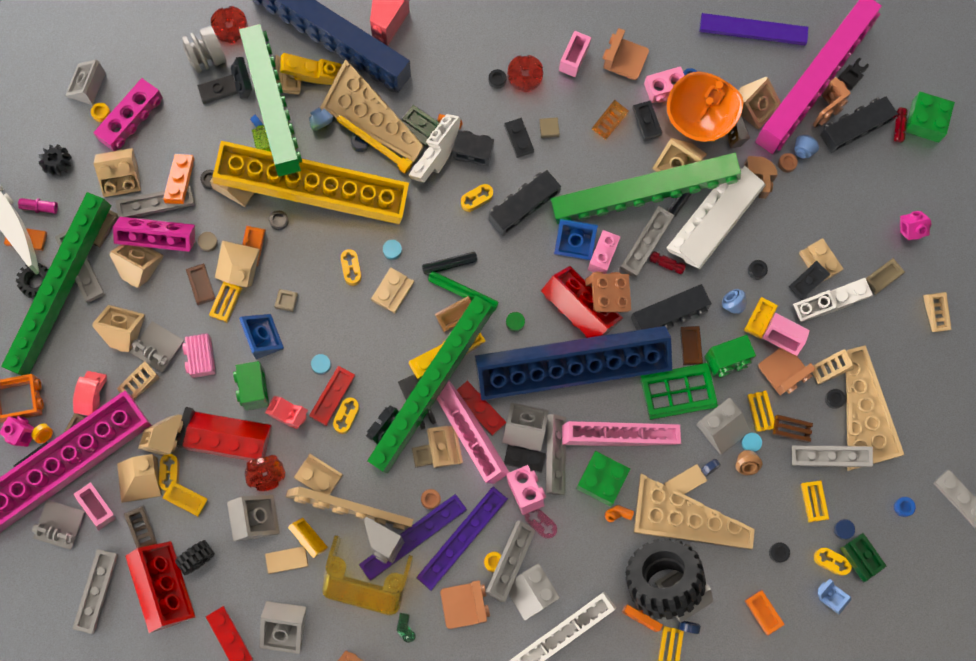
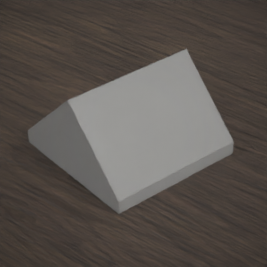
[65,59,106,105]

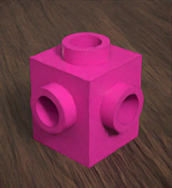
[900,211,932,240]
[0,416,34,447]

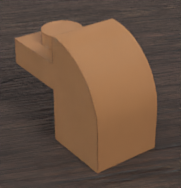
[744,156,778,199]

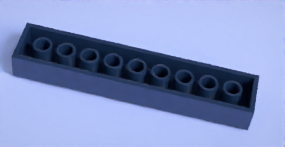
[252,0,411,93]
[475,326,673,400]

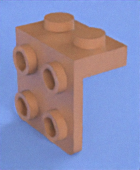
[602,28,649,80]
[813,77,851,128]
[585,272,631,312]
[758,348,815,396]
[440,580,490,629]

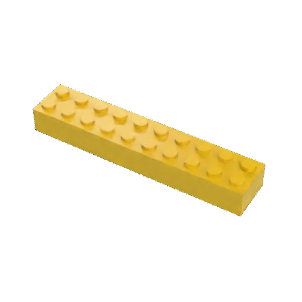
[213,141,409,224]

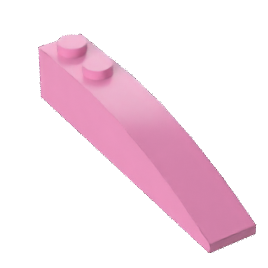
[437,380,509,484]
[562,421,681,446]

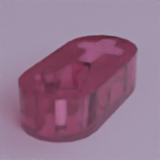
[524,509,557,539]

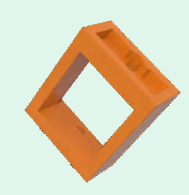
[0,374,44,423]

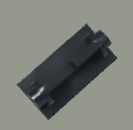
[366,405,399,445]

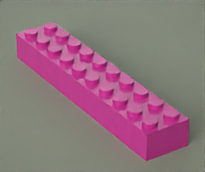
[755,0,882,155]
[0,390,152,533]

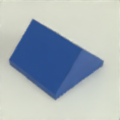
[554,219,598,260]
[239,314,284,360]

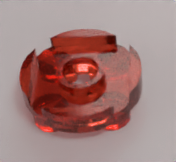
[211,6,248,44]
[507,55,543,92]
[244,455,285,491]

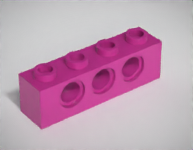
[93,78,163,151]
[113,217,195,252]

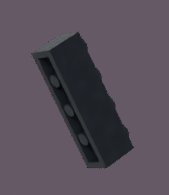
[820,96,898,153]
[488,170,561,236]
[631,284,712,330]

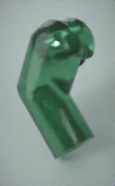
[396,613,416,643]

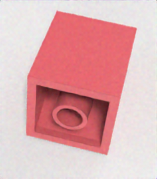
[370,0,410,46]

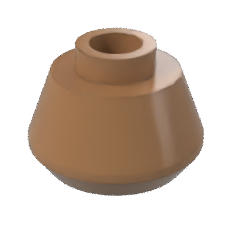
[735,450,763,475]

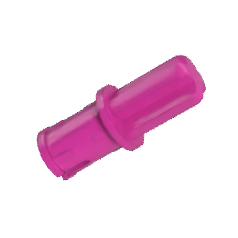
[18,198,58,214]

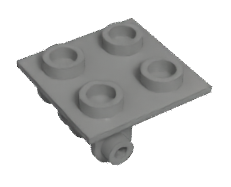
[130,321,184,373]
[32,500,85,550]

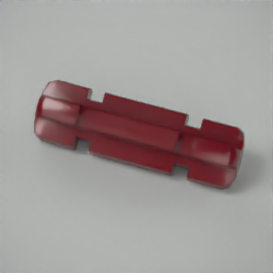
[894,107,908,143]
[649,251,686,275]

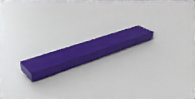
[699,13,809,46]
[416,486,508,591]
[359,494,467,581]

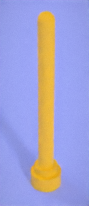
[337,115,413,174]

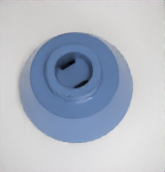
[309,107,333,131]
[794,135,819,159]
[722,289,747,314]

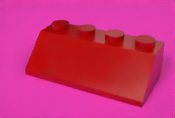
[541,266,623,338]
[183,412,272,463]
[125,541,195,633]

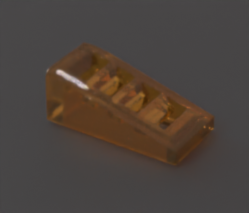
[591,99,629,140]

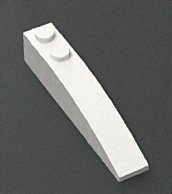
[0,184,39,275]
[509,591,616,661]

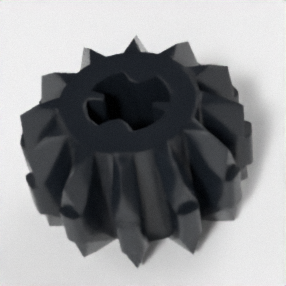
[38,144,72,176]

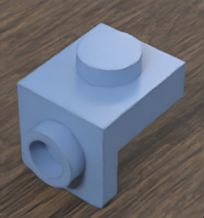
[818,579,852,614]

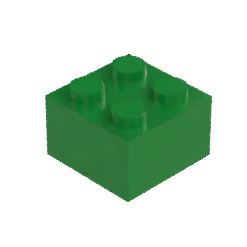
[905,91,955,143]
[704,335,756,378]
[233,361,269,411]
[576,451,630,507]

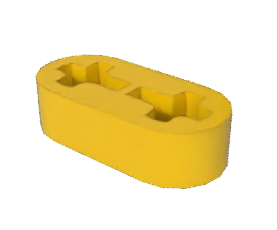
[461,184,493,212]
[341,249,361,286]
[333,398,359,434]
[159,454,180,491]
[814,548,852,576]

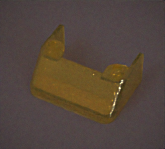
[322,535,414,615]

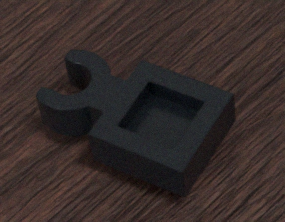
[838,58,869,90]

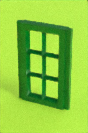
[640,363,718,420]

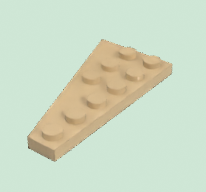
[320,59,424,162]
[846,345,904,471]
[634,474,755,550]
[286,486,414,530]

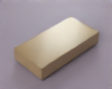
[664,464,708,495]
[265,546,309,574]

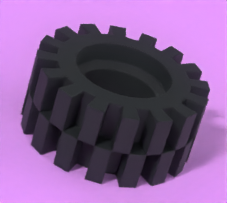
[16,263,49,299]
[175,540,215,575]

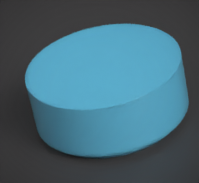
[383,240,402,260]
[311,354,331,374]
[741,433,762,452]

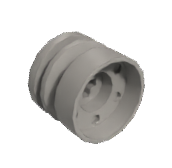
[182,25,227,73]

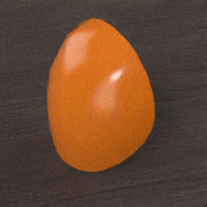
[667,71,743,142]

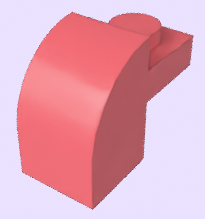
[73,371,107,416]
[265,396,308,429]

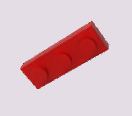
[309,366,356,426]
[457,380,507,436]
[205,606,254,661]

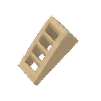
[923,292,952,332]
[812,349,854,385]
[117,362,160,400]

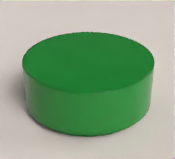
[506,312,525,332]

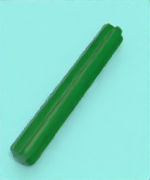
[428,271,499,310]

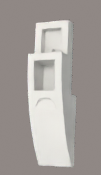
[409,114,461,183]
[793,278,873,322]

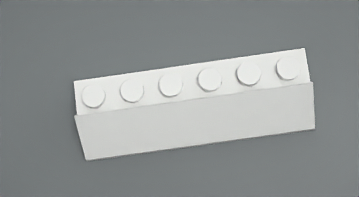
[667,166,766,269]

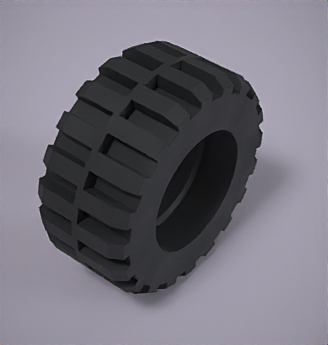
[625,538,706,620]

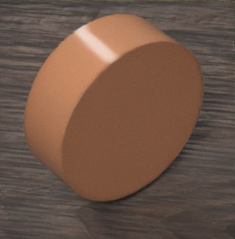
[778,153,798,172]
[421,489,441,510]

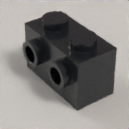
[453,130,494,166]

